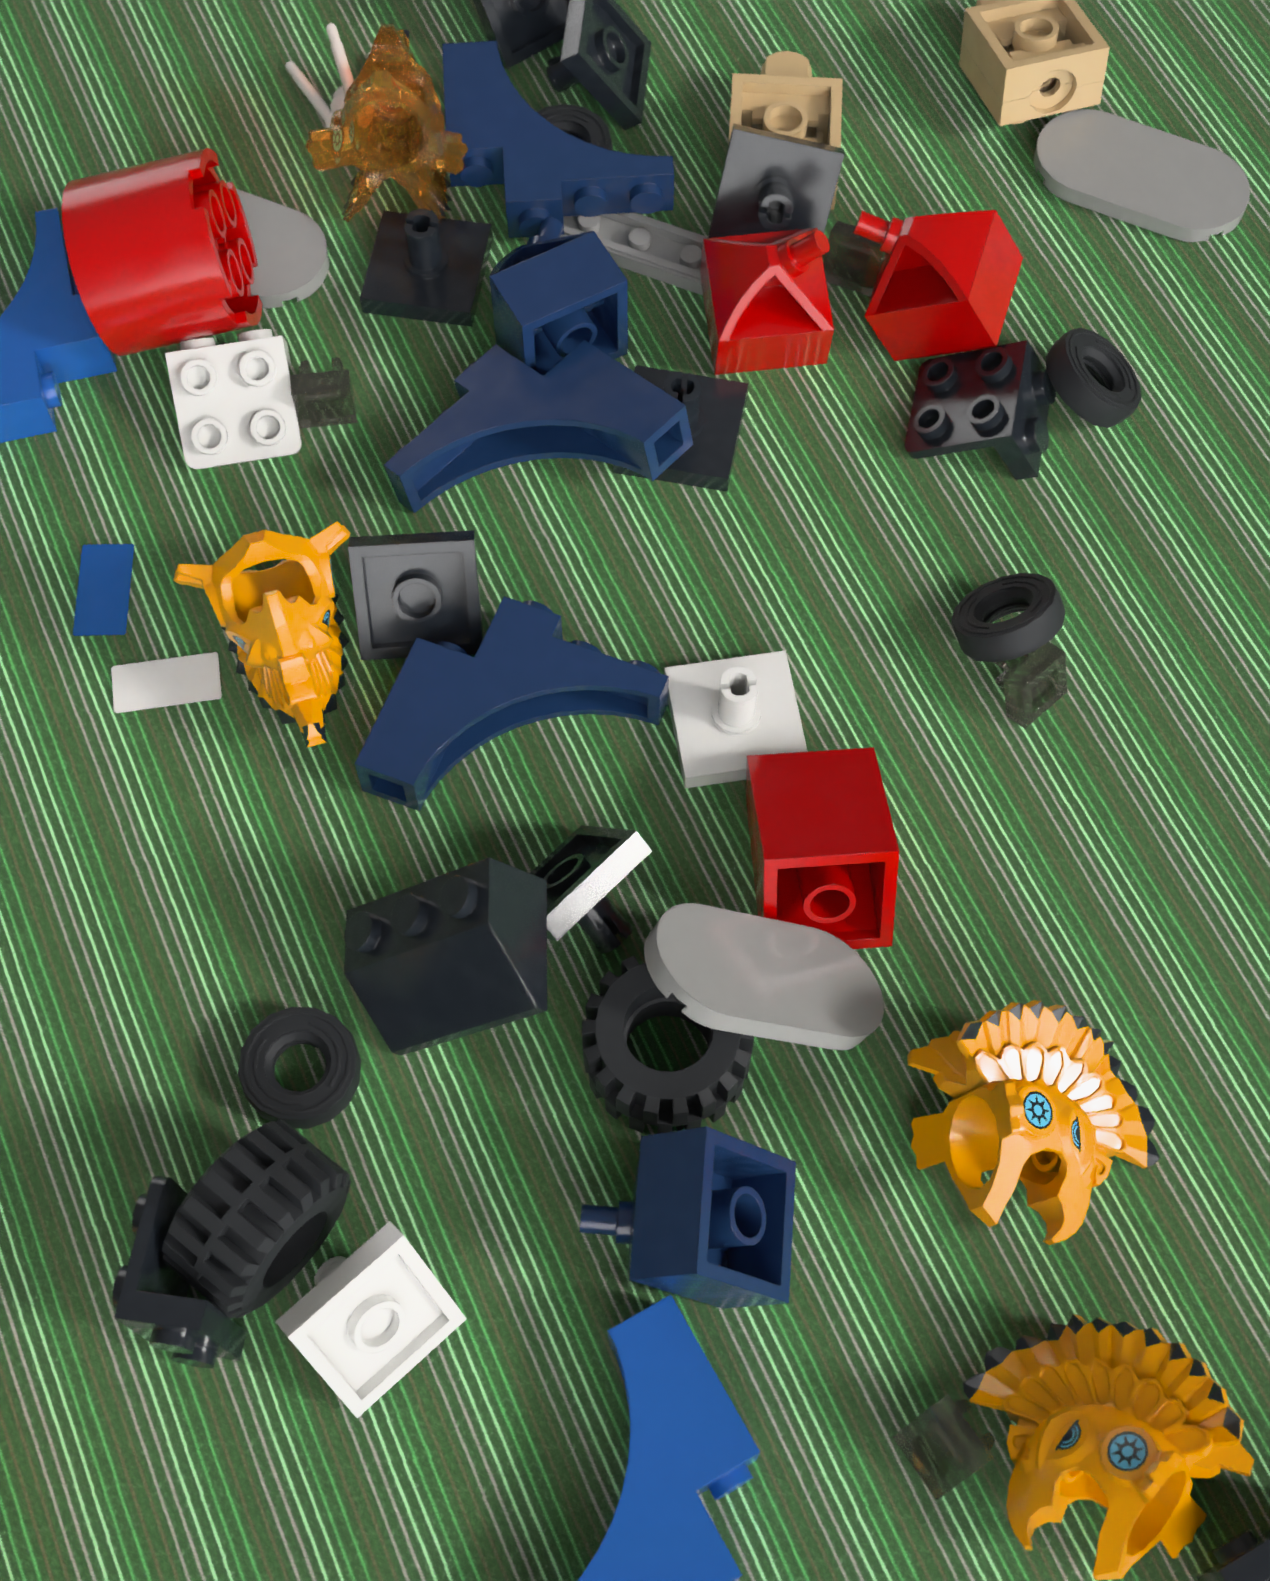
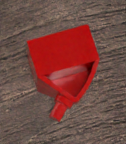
[853,210,1023,361]
[700,228,834,375]

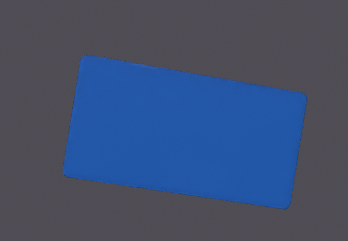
[73,544,134,636]

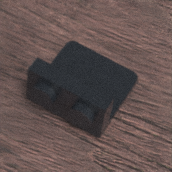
[904,340,1056,480]
[112,1176,247,1368]

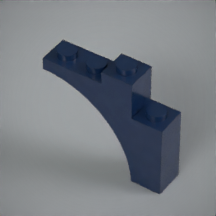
[442,41,674,238]
[384,340,693,513]
[355,596,669,811]

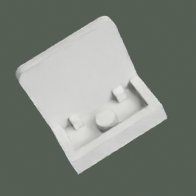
[165,329,302,469]

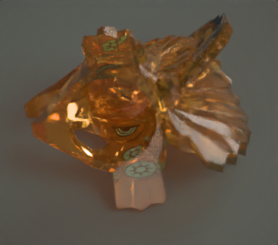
[305,24,468,222]

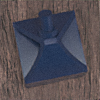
[489,217,628,376]
[579,1126,796,1309]

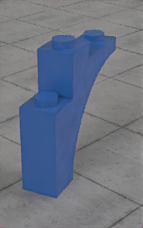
[0,208,117,443]
[577,1294,760,1581]

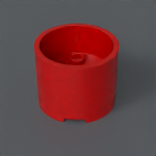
[61,148,262,356]

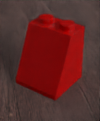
[746,747,899,949]

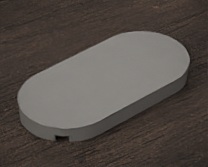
[1033,109,1250,242]
[236,189,329,309]
[644,903,884,1050]

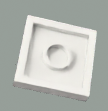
[664,650,808,788]
[275,1221,466,1418]

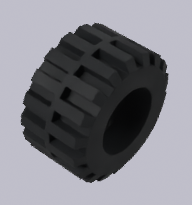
[582,956,754,1134]
[162,1119,351,1319]

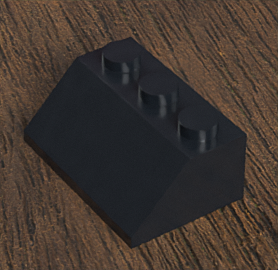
[344,857,547,1056]

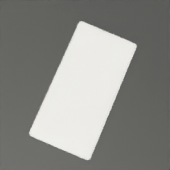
[111,652,222,713]

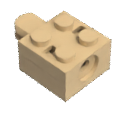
[959,0,1110,126]
[728,51,843,210]

